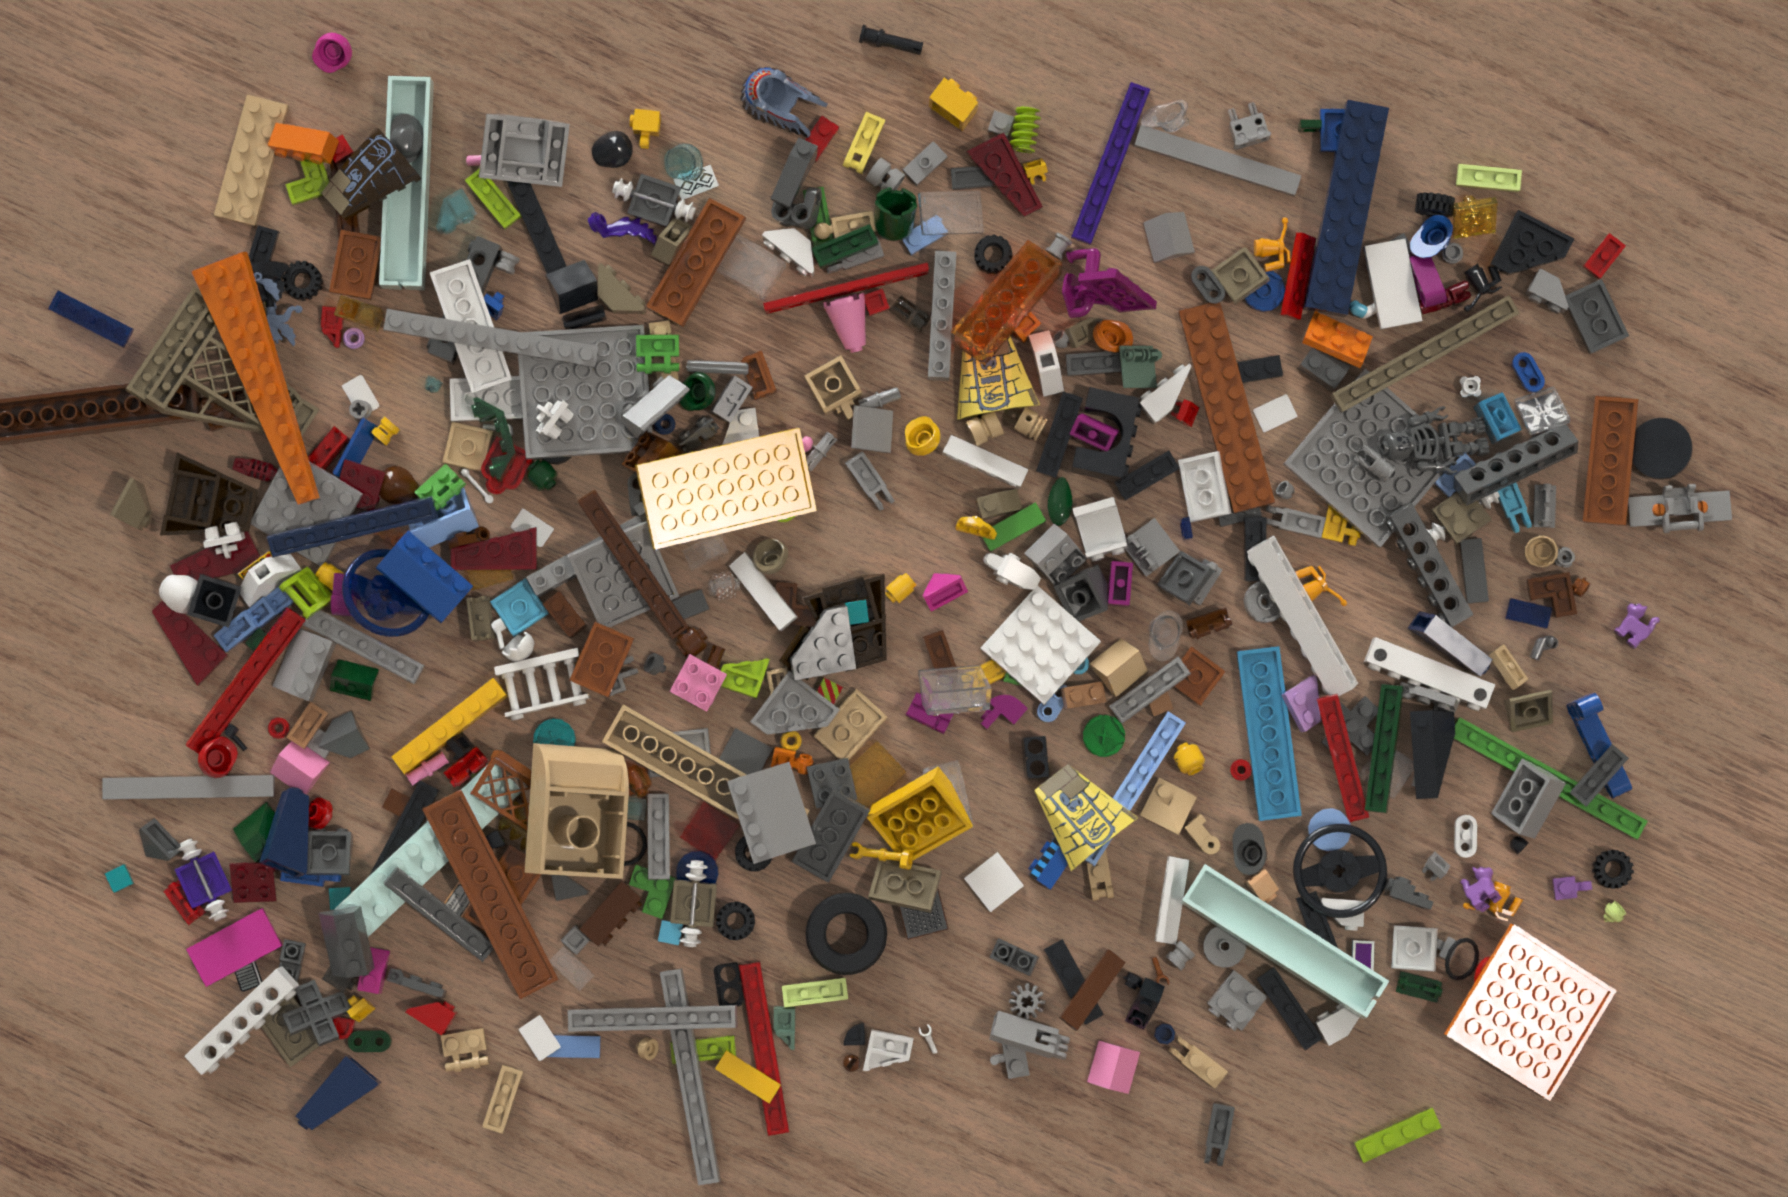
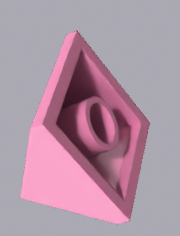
[270,741,330,795]
[1087,1041,1140,1094]

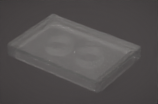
[918,191,984,236]

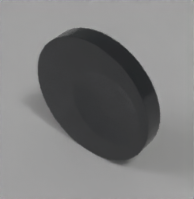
[1633,418,1693,480]

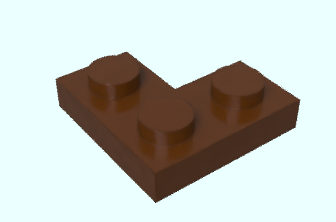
[1526,572,1577,618]
[773,582,816,627]

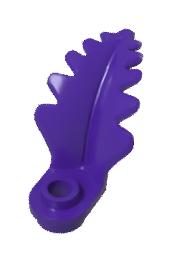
[588,212,657,246]

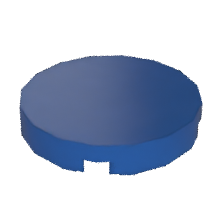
[1245,269,1285,312]

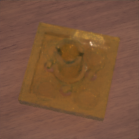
[1452,196,1498,239]

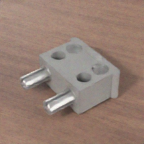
[1228,102,1271,150]

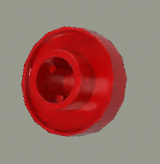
[308,797,333,829]

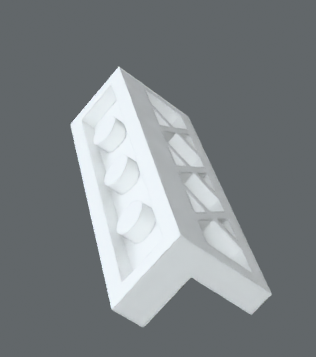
[942,435,1028,490]
[1154,856,1189,945]

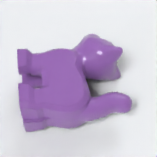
[1614,603,1660,649]
[1460,867,1502,912]

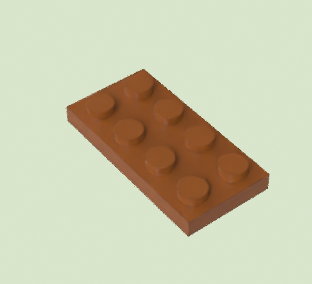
[463,844,542,931]

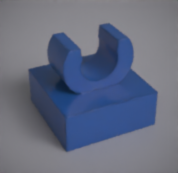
[484,292,504,320]

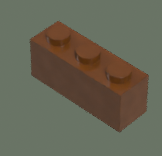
[579,881,642,947]

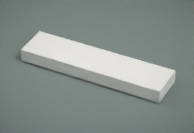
[729,552,797,631]

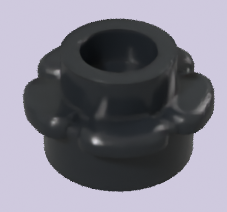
[1123,971,1144,990]

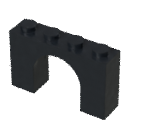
[1071,387,1142,483]

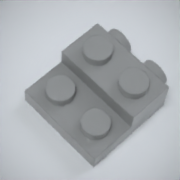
[1207,970,1267,1031]

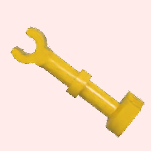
[850,842,913,870]

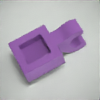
[1552,876,1592,900]

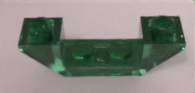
[471,397,517,483]

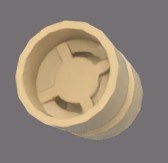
[965,412,1004,446]

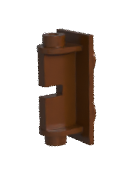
[1186,607,1232,640]

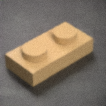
[1489,644,1528,690]

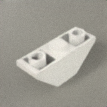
[762,228,814,277]
[1028,330,1064,397]
[240,554,302,607]

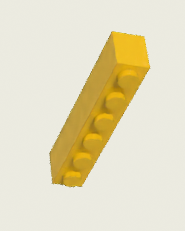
[391,678,508,774]

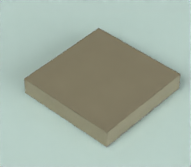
[1211,247,1270,305]

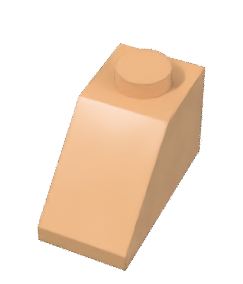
[1244,869,1279,903]

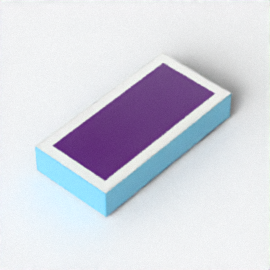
[1352,940,1374,971]

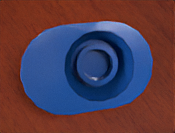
[1410,215,1453,258]

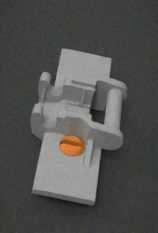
[1628,484,1732,533]

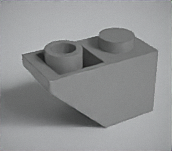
[1525,269,1569,314]

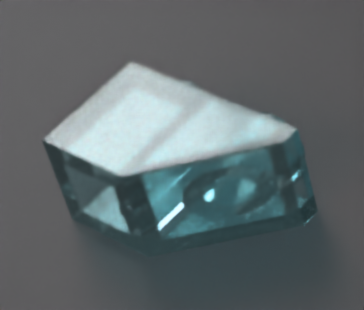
[436,188,477,234]

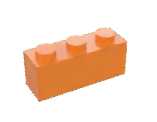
[268,123,339,164]

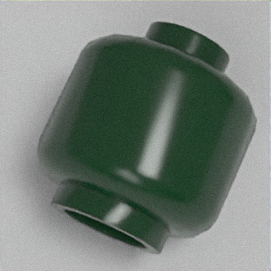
[526,459,558,491]

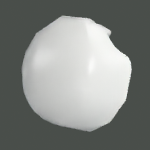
[502,632,535,662]

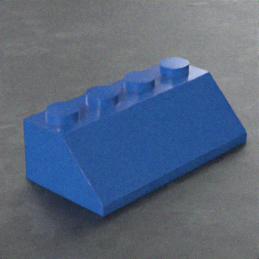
[376,530,473,623]

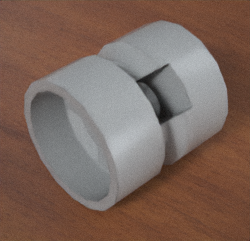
[866,158,905,191]

